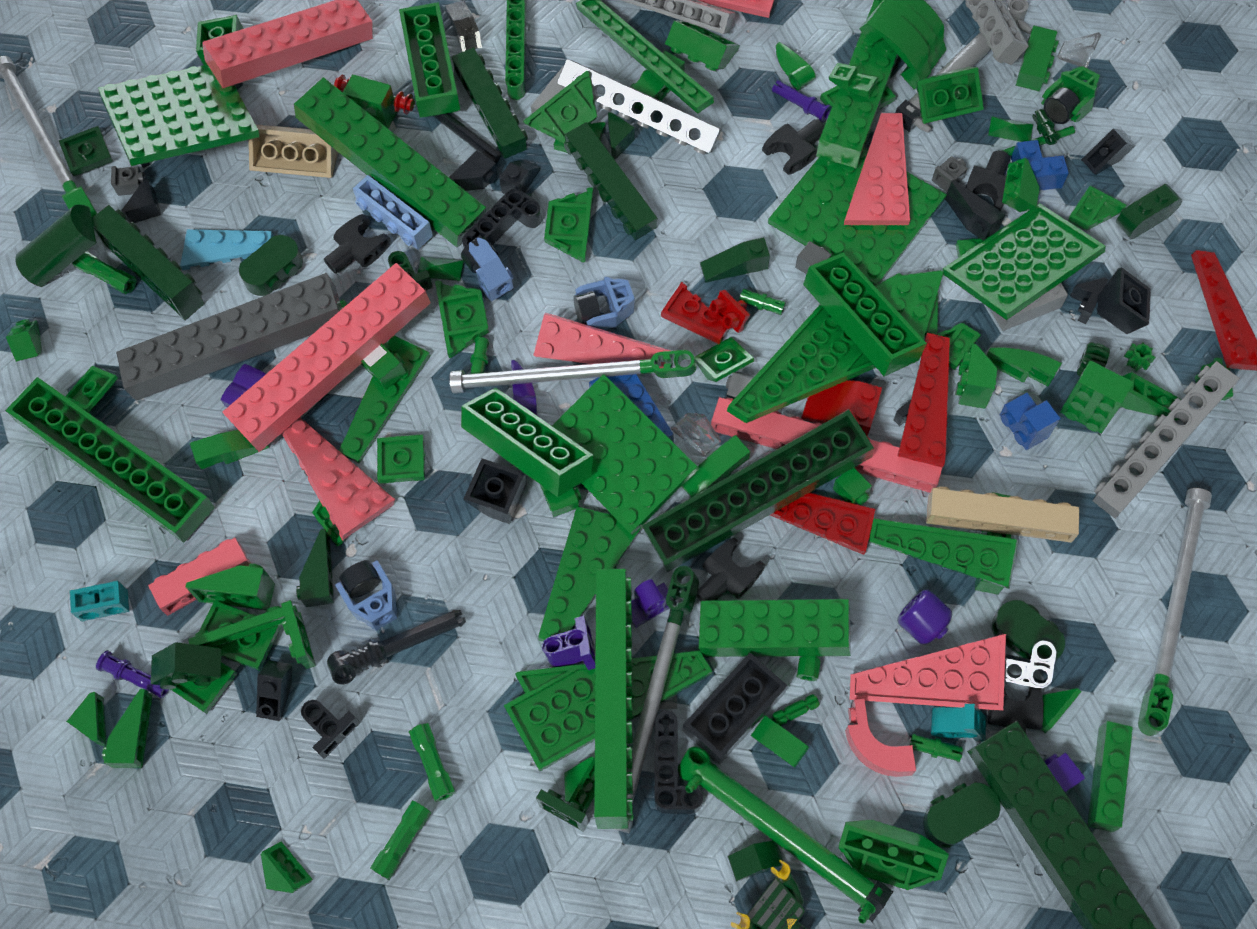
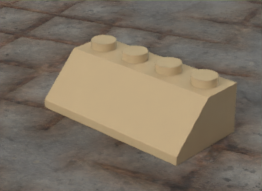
[249,125,338,178]

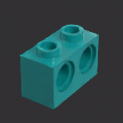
[70,581,130,622]

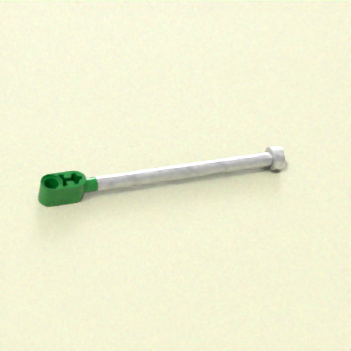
[0,56,97,217]
[450,350,697,394]
[1138,488,1212,736]

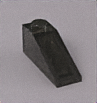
[445,0,482,52]

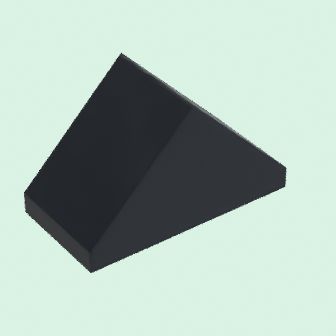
[121,178,161,223]

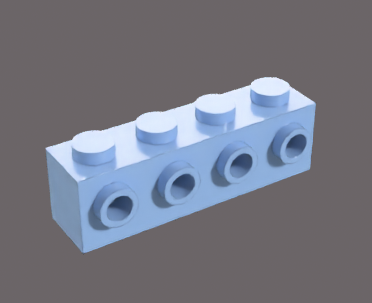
[353,175,433,250]

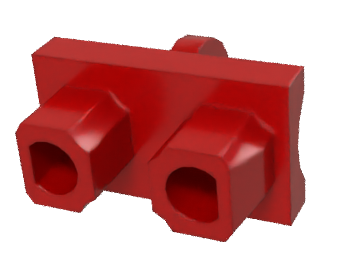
[709,290,750,333]

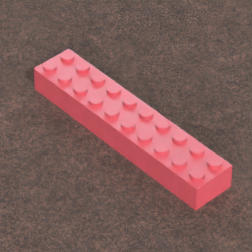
[222,263,431,452]

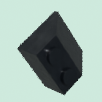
[1097,267,1151,334]
[463,458,527,524]

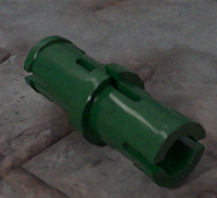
[1032,109,1059,145]

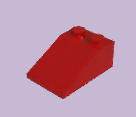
[801,381,882,437]

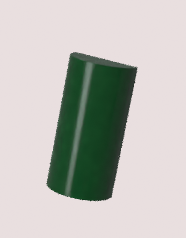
[15,204,97,287]

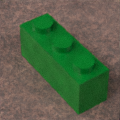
[1015,25,1059,92]
[630,51,685,112]

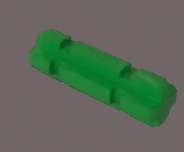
[773,694,820,726]

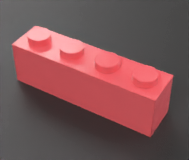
[148,537,251,616]

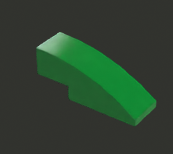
[986,348,1062,387]
[190,430,269,470]
[682,435,750,498]

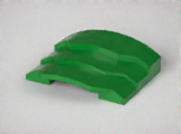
[859,0,947,89]

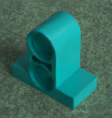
[931,704,987,742]

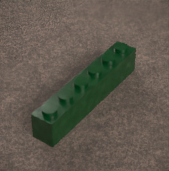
[452,47,528,159]
[564,122,658,241]

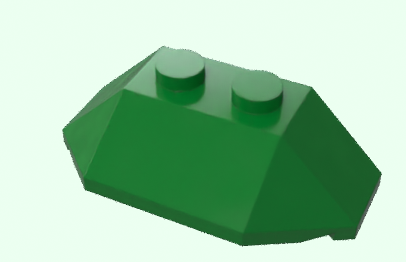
[838,819,949,890]

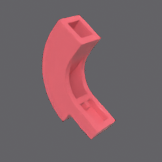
[845,699,916,777]

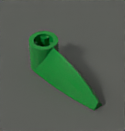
[775,42,816,90]

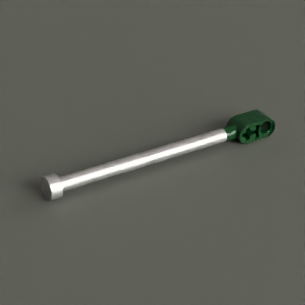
[614,566,699,833]

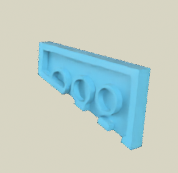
[180,229,274,271]

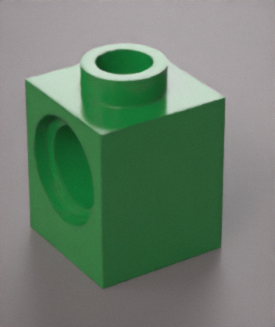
[833,468,872,505]

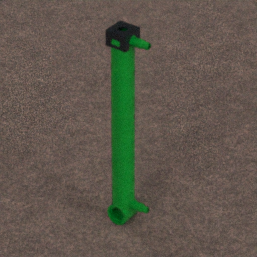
[678,746,893,924]

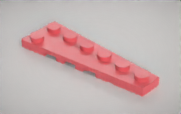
[533,313,671,368]

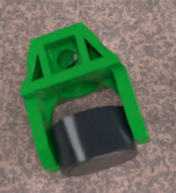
[1041,66,1100,124]

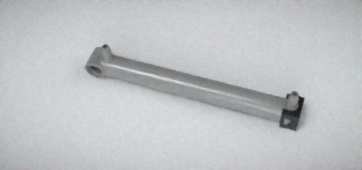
[895,0,1032,133]

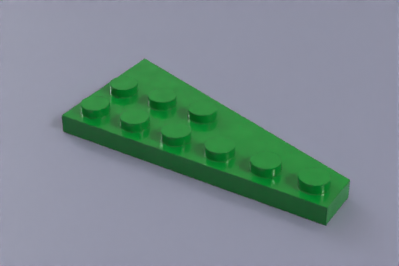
[538,507,645,642]

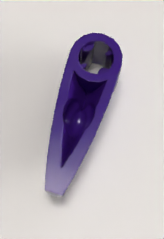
[511,360,537,415]

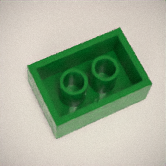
[1060,360,1134,434]

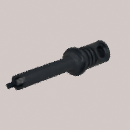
[327,610,466,685]

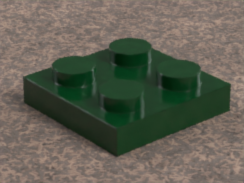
[59,126,113,177]
[536,789,588,832]

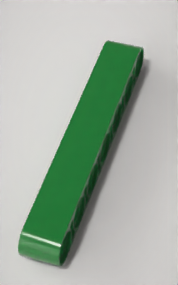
[505,0,527,100]

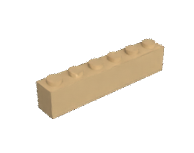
[926,487,1079,543]

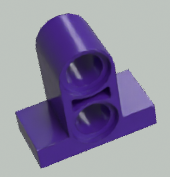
[631,579,677,628]
[542,616,595,670]

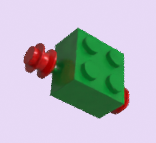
[334,74,415,129]

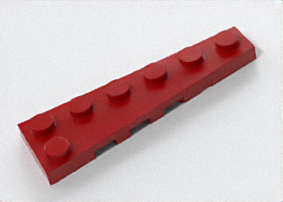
[1191,250,1257,371]
[897,333,950,468]
[770,493,876,555]

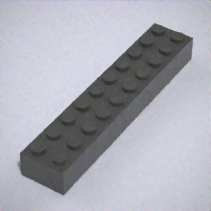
[116,273,342,401]

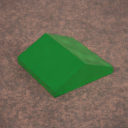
[694,337,754,382]
[65,366,118,413]

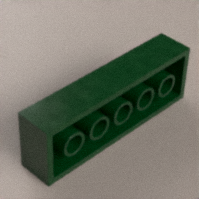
[92,205,205,320]

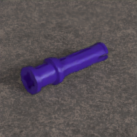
[772,80,832,123]
[96,650,169,698]

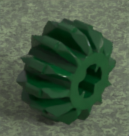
[1077,342,1110,376]

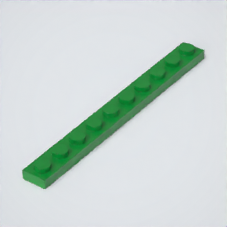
[576,0,714,114]

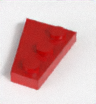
[661,282,729,344]

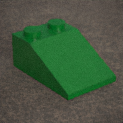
[916,67,984,124]
[185,564,275,610]

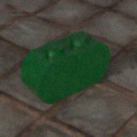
[1116,184,1183,239]
[239,235,303,296]
[992,600,1065,661]
[923,782,1001,848]

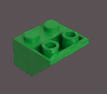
[955,344,997,409]

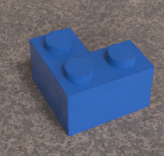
[1011,140,1069,191]
[1000,393,1061,451]

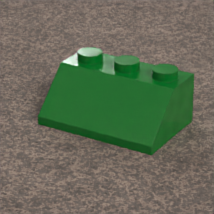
[665,21,740,71]

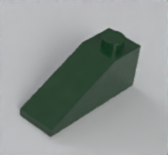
[700,237,770,283]
[296,529,334,607]

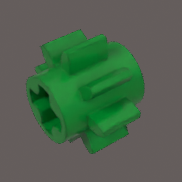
[1124,342,1156,371]

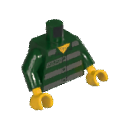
[731,860,808,929]

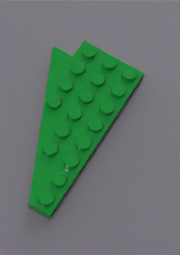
[727,305,876,423]
[504,651,712,772]

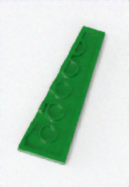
[339,335,431,464]
[869,518,1018,589]

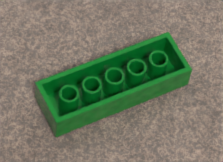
[399,2,461,118]
[803,252,927,377]
[461,388,593,497]
[699,599,851,657]

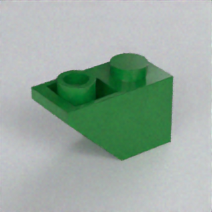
[1002,158,1040,213]
[6,319,42,362]

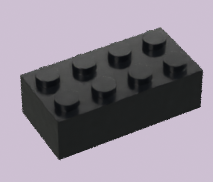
[682,653,788,765]

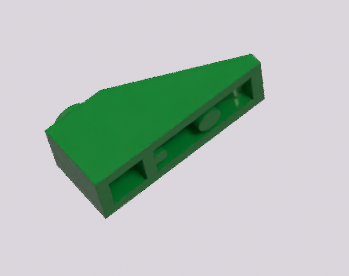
[1121,372,1182,421]
[102,689,153,768]

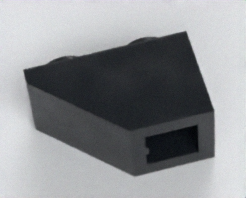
[256,660,293,721]

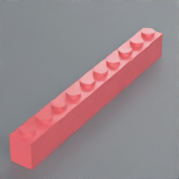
[711,397,942,493]

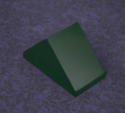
[608,112,635,159]
[727,840,784,882]

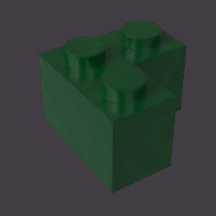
[151,642,221,689]

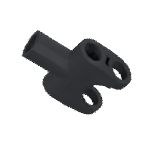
[762,119,824,175]
[966,150,1010,211]
[324,214,391,274]
[696,537,766,602]
[987,686,1043,734]

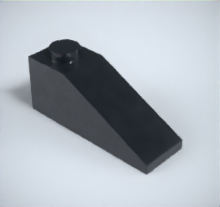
[945,180,1005,241]

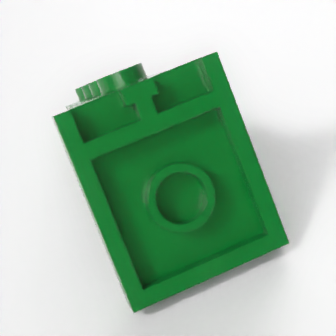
[188,600,316,669]

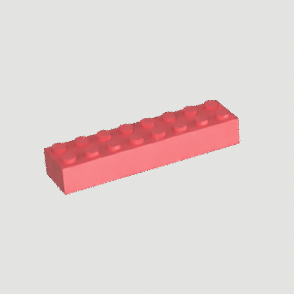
[202,0,373,88]

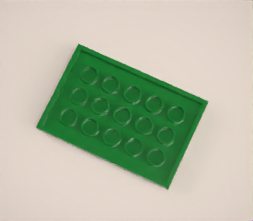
[943,203,1106,320]
[552,374,699,535]

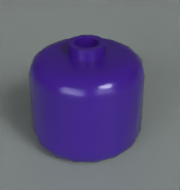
[897,590,953,644]

